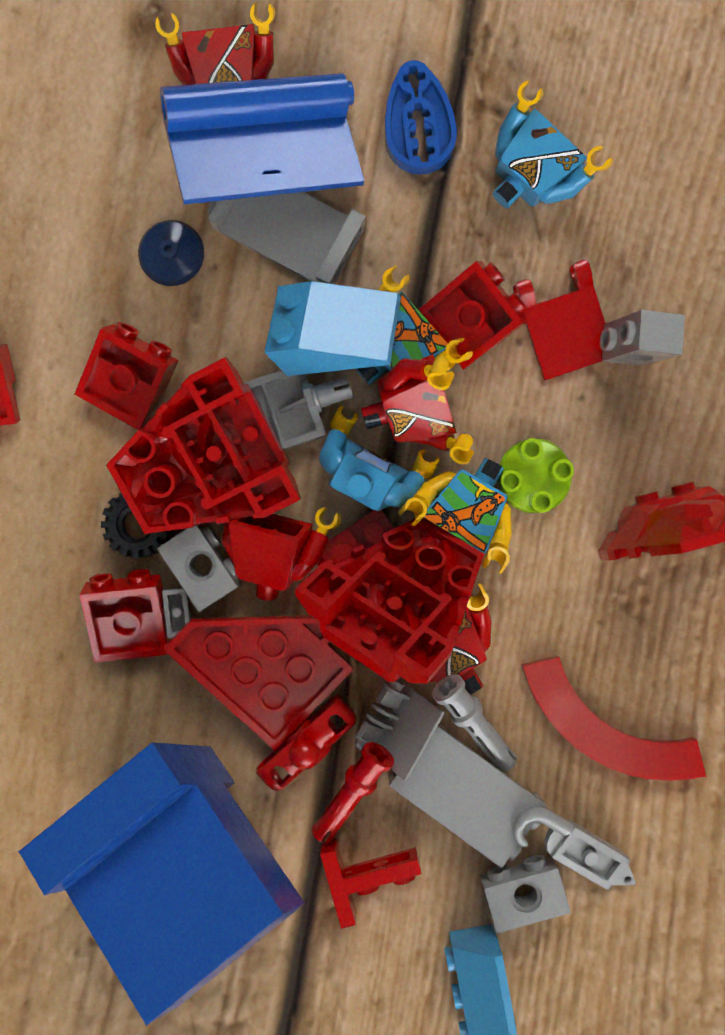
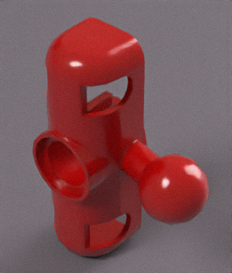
[255,694,357,791]

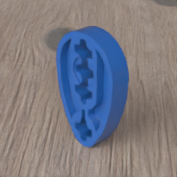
[385,60,457,175]

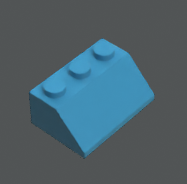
[444,924,517,1035]

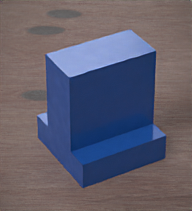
[18,742,305,1026]

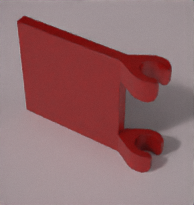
[513,260,606,381]

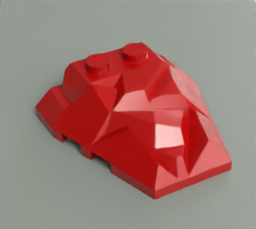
[106,357,301,534]
[598,481,725,561]
[295,518,484,684]

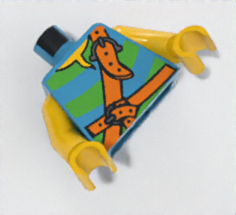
[355,265,473,385]
[398,458,512,574]

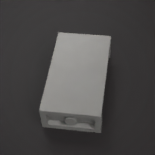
[208,192,366,284]
[389,723,547,868]

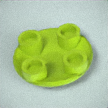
[498,438,574,513]

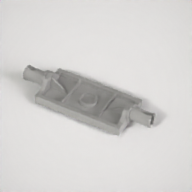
[244,370,354,450]

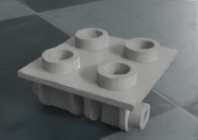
[354,679,445,781]

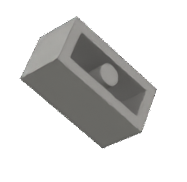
[162,587,192,638]

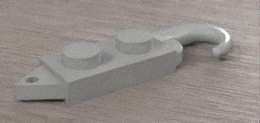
[513,806,636,890]

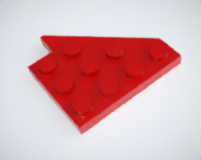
[163,615,354,751]

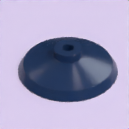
[138,220,204,286]

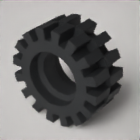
[101,493,174,558]

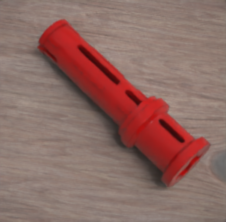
[311,741,394,844]

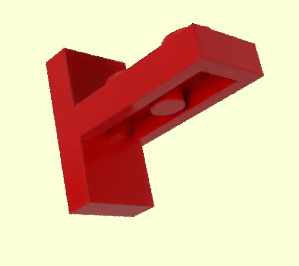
[320,839,422,929]

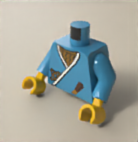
[492,80,613,209]

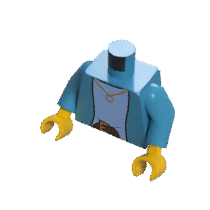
[319,406,440,511]

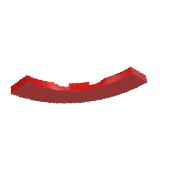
[521,656,707,781]

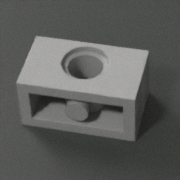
[600,310,685,366]
[157,524,242,612]
[480,855,571,934]

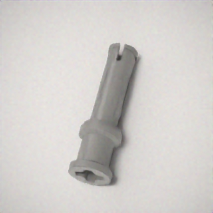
[432,674,517,772]

